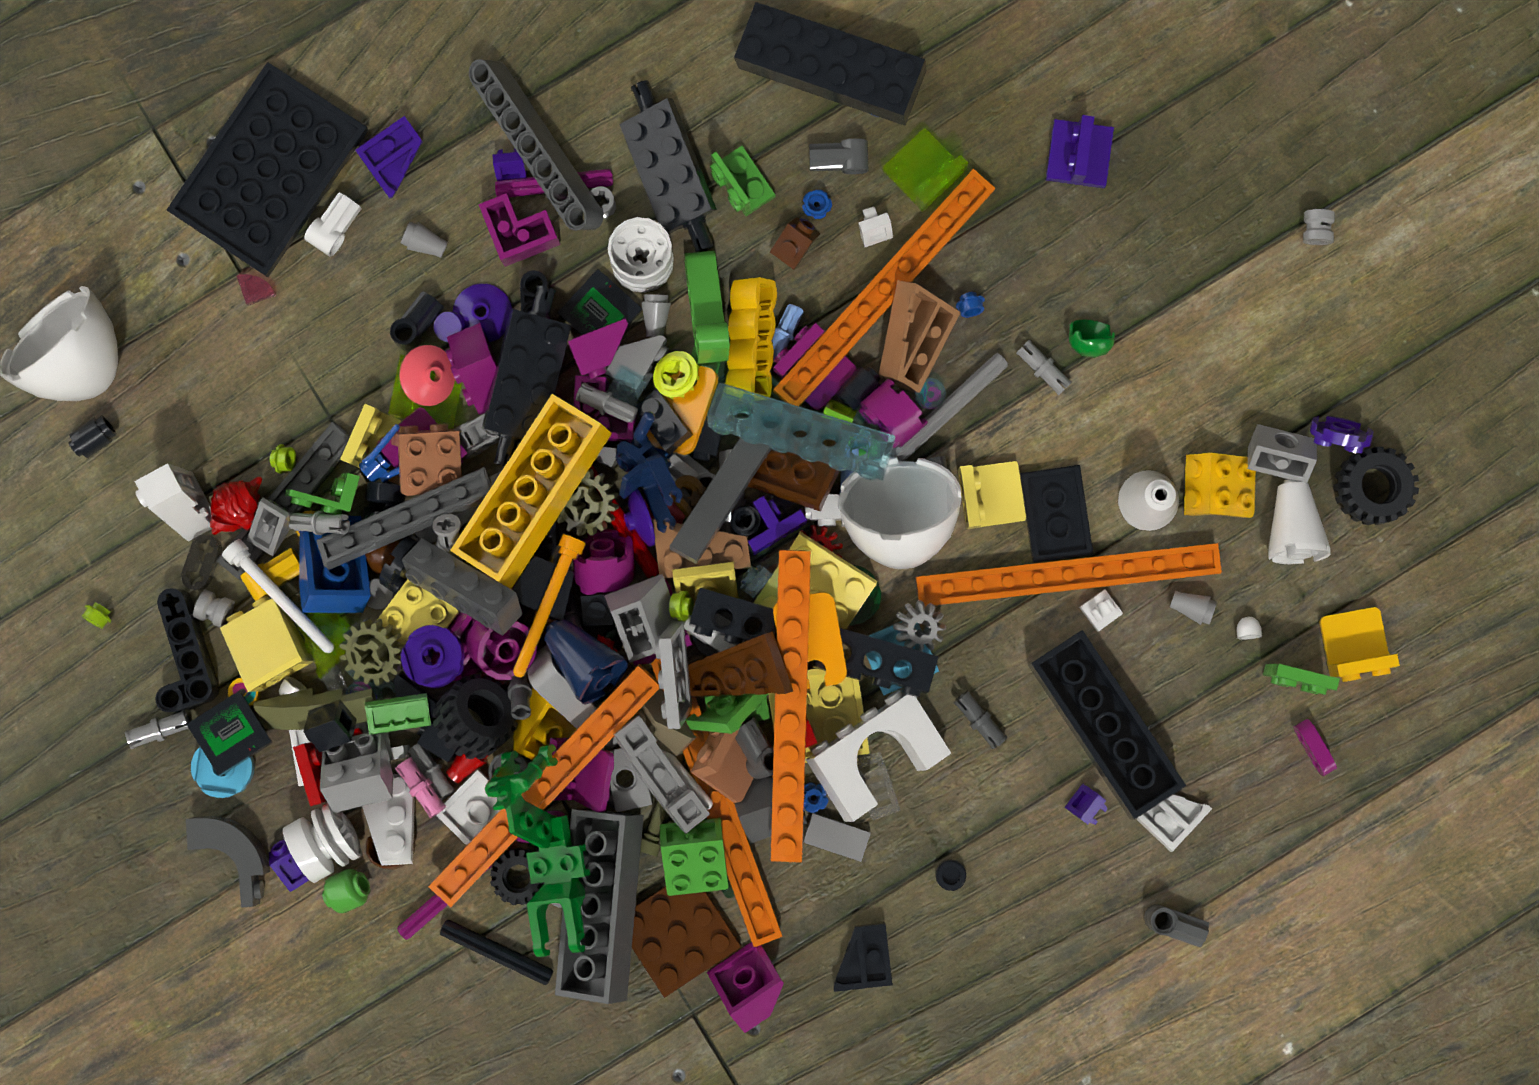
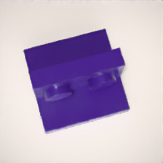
[1045,115,1114,189]
[748,496,807,555]

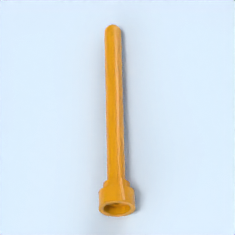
[513,534,586,677]

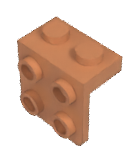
[391,424,462,496]
[690,722,753,803]

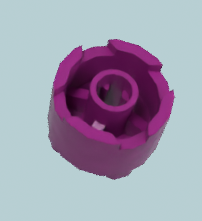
[858,379,928,448]
[573,529,635,595]
[466,619,537,680]

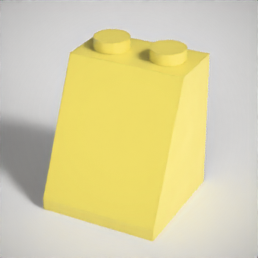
[220,596,315,692]

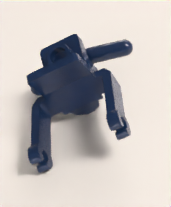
[615,411,682,533]

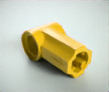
[240,548,299,602]

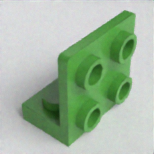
[710,146,776,217]
[285,473,360,515]
[660,818,728,896]

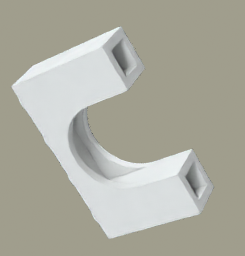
[805,690,951,822]

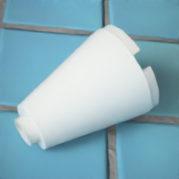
[1118,470,1179,531]
[1268,479,1331,564]

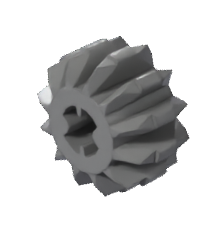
[893,600,946,652]

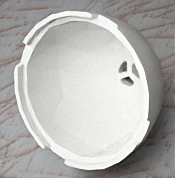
[0,286,118,401]
[838,457,961,569]

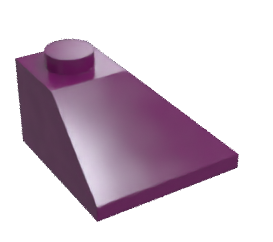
[568,318,628,379]
[707,942,784,1033]

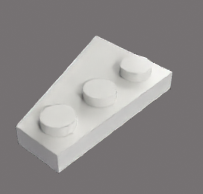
[362,774,415,866]

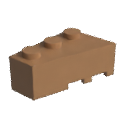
[879,280,961,393]
[652,519,751,580]

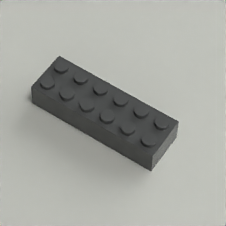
[555,809,644,1004]

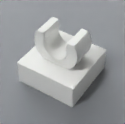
[859,206,893,247]
[1079,589,1123,632]

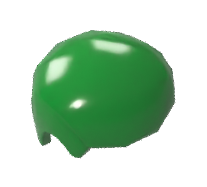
[1069,319,1115,358]

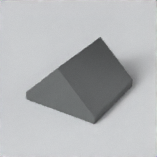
[734,775,807,844]

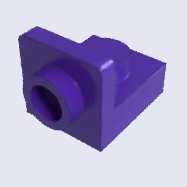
[269,840,309,892]

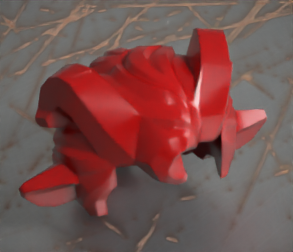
[210,477,263,535]

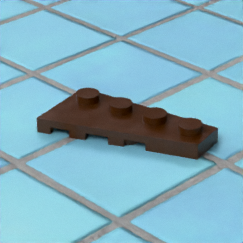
[688,632,793,697]

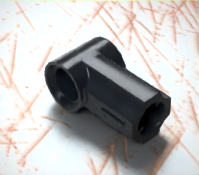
[390,291,444,351]

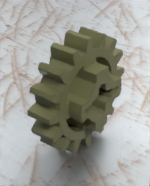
[557,469,619,536]
[339,618,405,686]

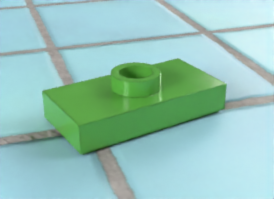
[365,693,431,734]

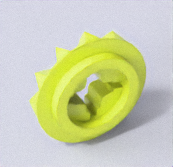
[653,351,700,399]

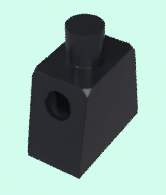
[512,544,574,621]

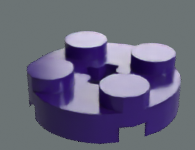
[1310,416,1374,453]
[401,625,465,688]

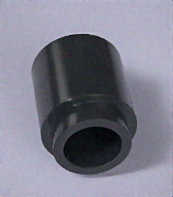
[837,366,881,411]
[68,415,117,458]

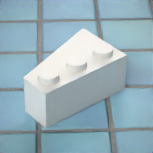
[134,463,212,542]

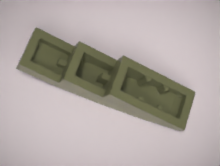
[253,688,377,730]

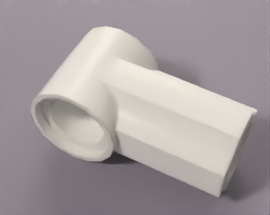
[304,192,362,257]

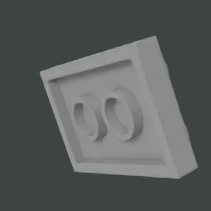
[655,621,692,729]

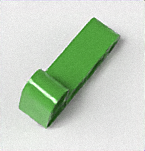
[684,250,730,364]

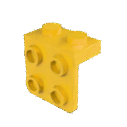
[1184,453,1256,518]
[1319,607,1400,682]

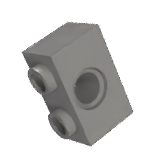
[1247,424,1317,484]
[608,748,654,812]

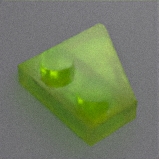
[298,613,351,679]

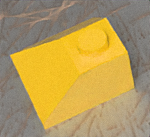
[514,687,576,760]

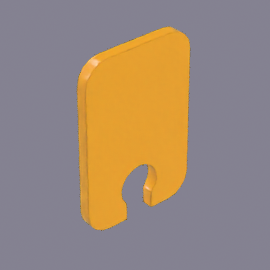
[647,366,718,455]
[773,592,847,689]

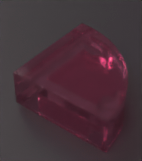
[237,274,277,306]

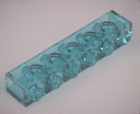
[707,382,895,480]

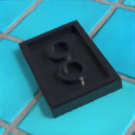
[1020,465,1094,563]

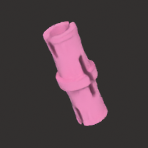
[395,757,446,818]

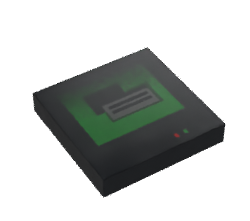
[558,269,643,335]
[186,691,273,776]

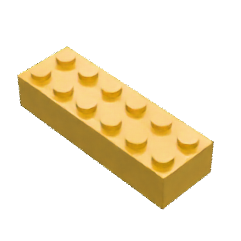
[450,394,612,589]

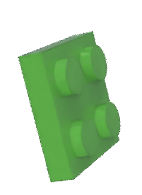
[1263,664,1340,695]

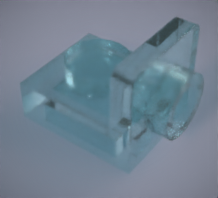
[606,369,646,407]

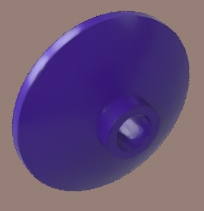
[453,284,512,343]
[624,489,655,547]

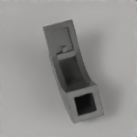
[186,816,270,908]

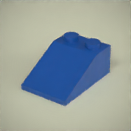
[299,516,371,613]

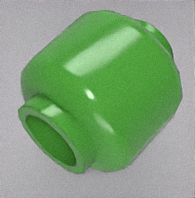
[322,869,370,913]

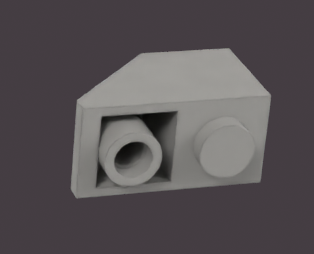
[605,335,669,394]

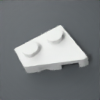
[1137,795,1212,852]

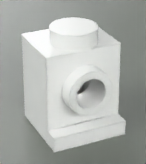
[805,494,845,527]

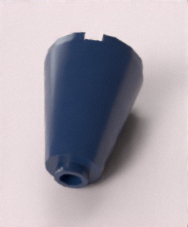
[544,619,628,705]

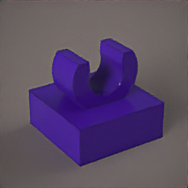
[493,148,527,181]
[1064,784,1107,825]

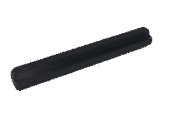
[440,920,554,985]

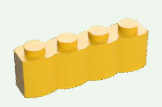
[725,277,777,403]

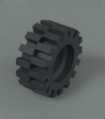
[490,848,544,905]

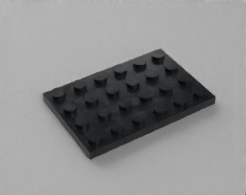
[166,62,369,277]

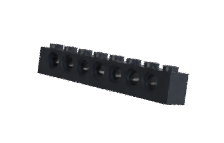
[689,588,939,697]

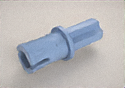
[772,304,804,363]

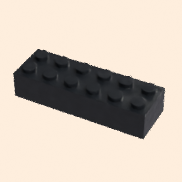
[734,2,927,126]
[1028,630,1186,820]

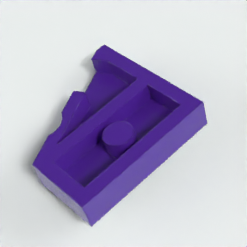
[355,116,423,199]

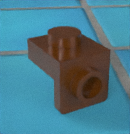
[770,217,820,270]

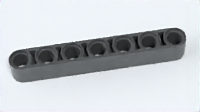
[469,59,603,231]

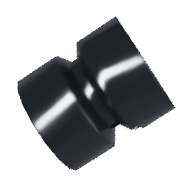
[362,482,406,520]

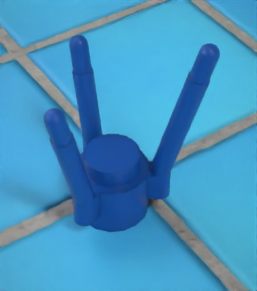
[359,424,400,483]

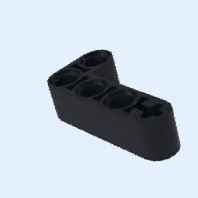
[155,588,220,712]

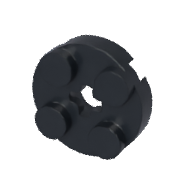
[379,534,421,594]

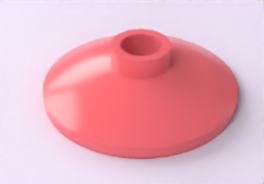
[399,345,455,406]

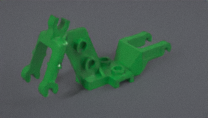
[485,744,590,957]

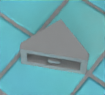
[247,498,293,556]

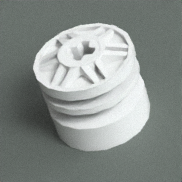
[608,217,674,293]
[283,803,362,883]

